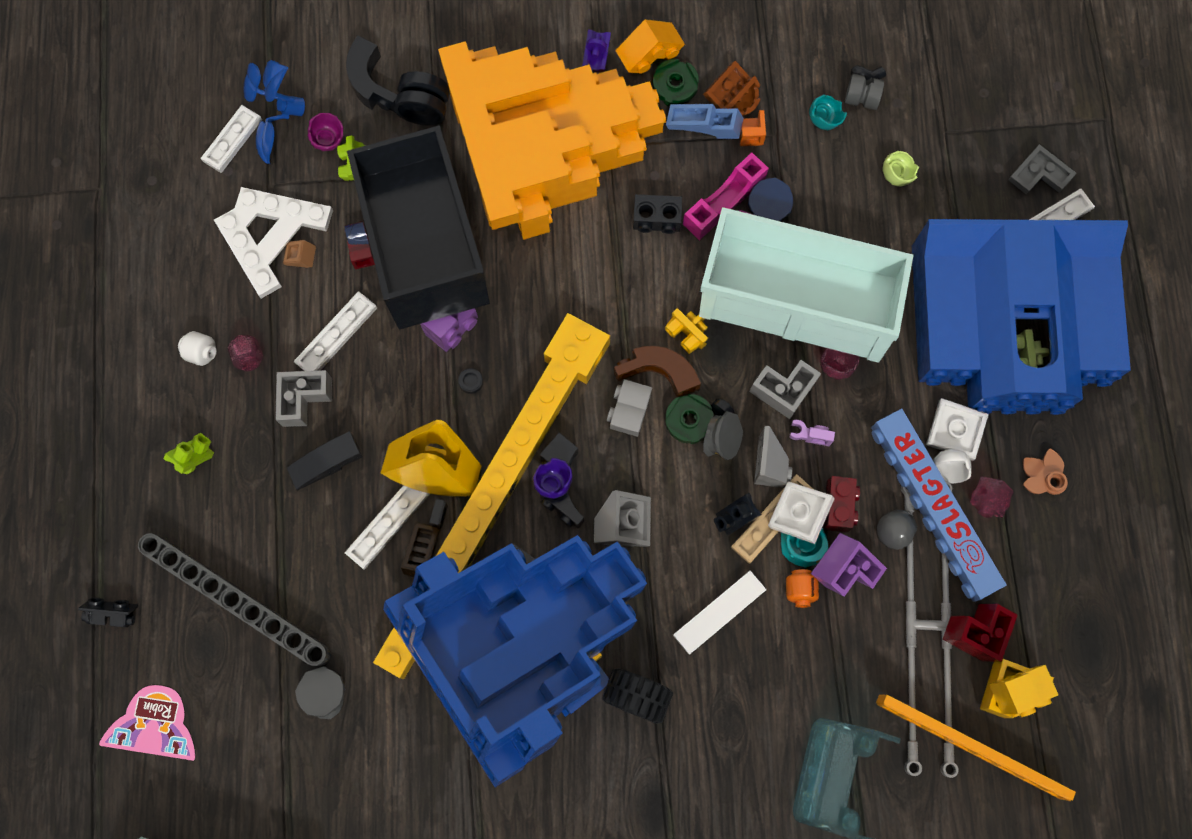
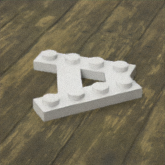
[214,187,333,299]

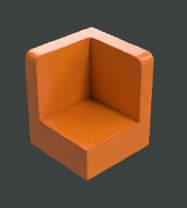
[740,110,766,146]

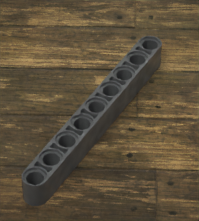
[138,533,331,667]

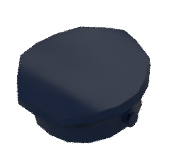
[748,178,793,221]

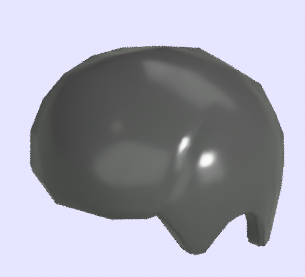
[876,509,917,550]

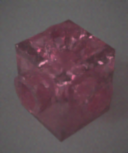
[970,476,1014,518]

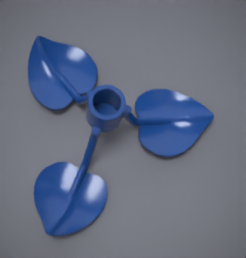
[244,60,305,164]

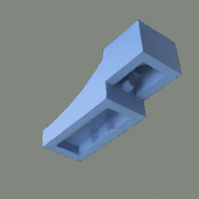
[666,104,744,139]

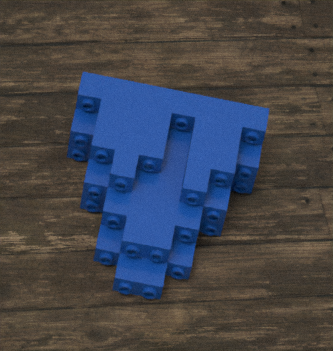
[383,535,647,788]

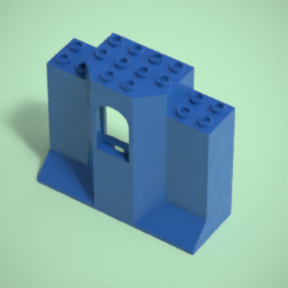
[912,219,1131,415]

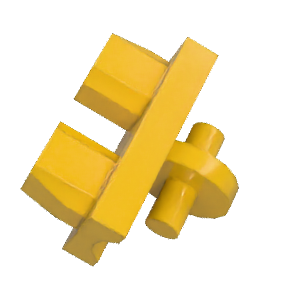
[665,308,708,354]

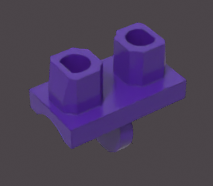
[582,30,611,74]

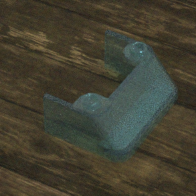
[793,718,901,839]

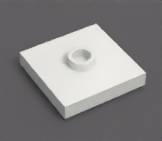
[926,398,988,461]
[768,481,835,544]

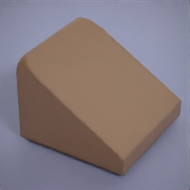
[283,240,316,268]

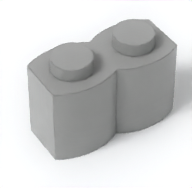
[607,379,652,437]

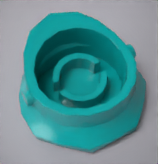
[781,528,829,568]

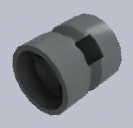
[844,73,884,110]

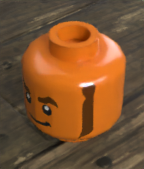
[786,569,819,608]

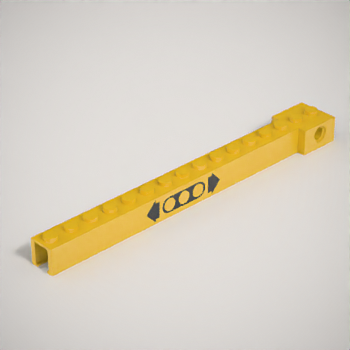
[373,313,610,679]

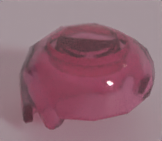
[820,348,860,380]

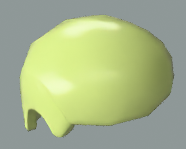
[883,151,919,187]

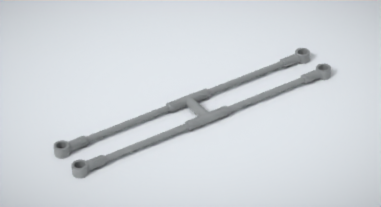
[901,481,959,778]

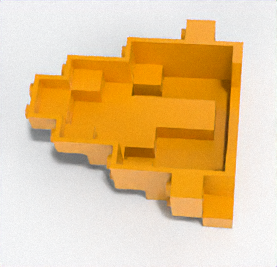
[438,41,666,240]

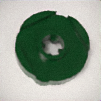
[653,59,699,106]
[665,394,714,444]

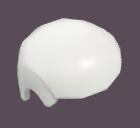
[933,449,971,484]

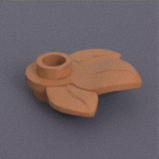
[1023,449,1068,495]

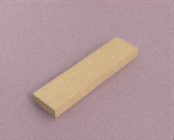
[731,474,813,564]

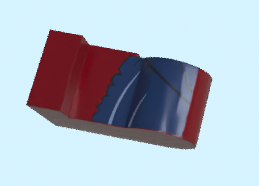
[344,221,375,270]

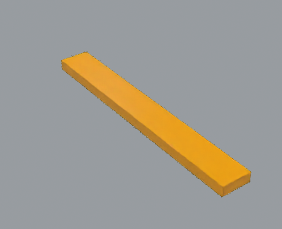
[876,695,1076,801]

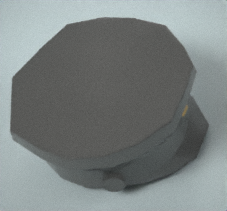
[703,411,743,460]
[295,667,345,719]

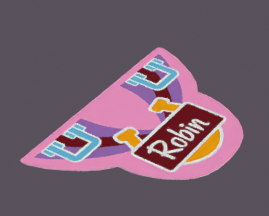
[99,685,195,760]

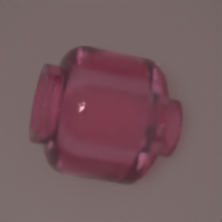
[228,335,263,371]

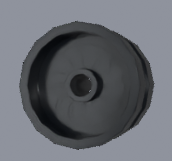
[394,71,450,126]

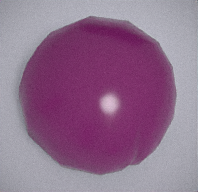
[308,113,343,151]

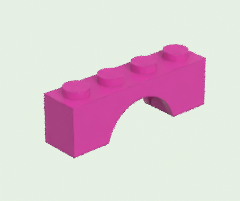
[683,153,769,240]

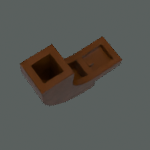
[614,346,701,398]

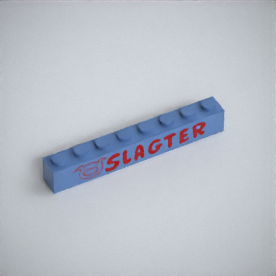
[871,409,1007,602]

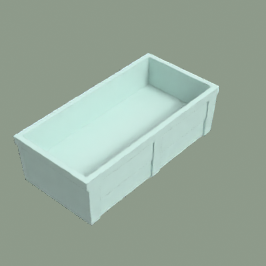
[699,207,913,363]

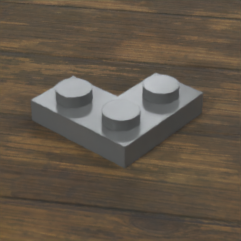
[1008,144,1076,195]

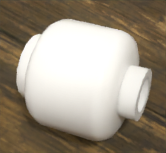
[178,331,217,366]

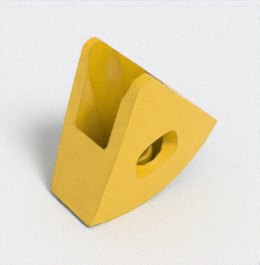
[381,420,481,497]

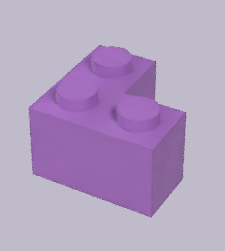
[420,309,478,352]
[811,533,887,597]

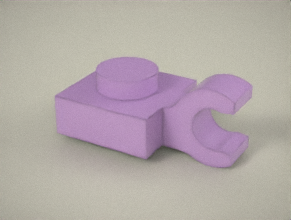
[789,420,835,446]

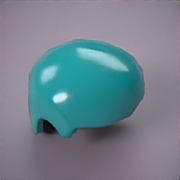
[809,95,847,131]

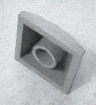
[754,426,792,488]
[594,490,651,547]

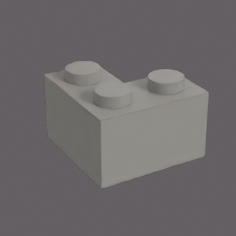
[750,360,821,419]
[276,370,332,427]

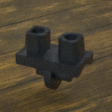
[713,493,762,536]

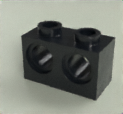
[633,194,682,234]

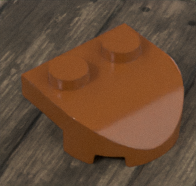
[703,61,760,116]

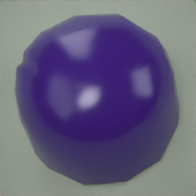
[533,458,572,498]

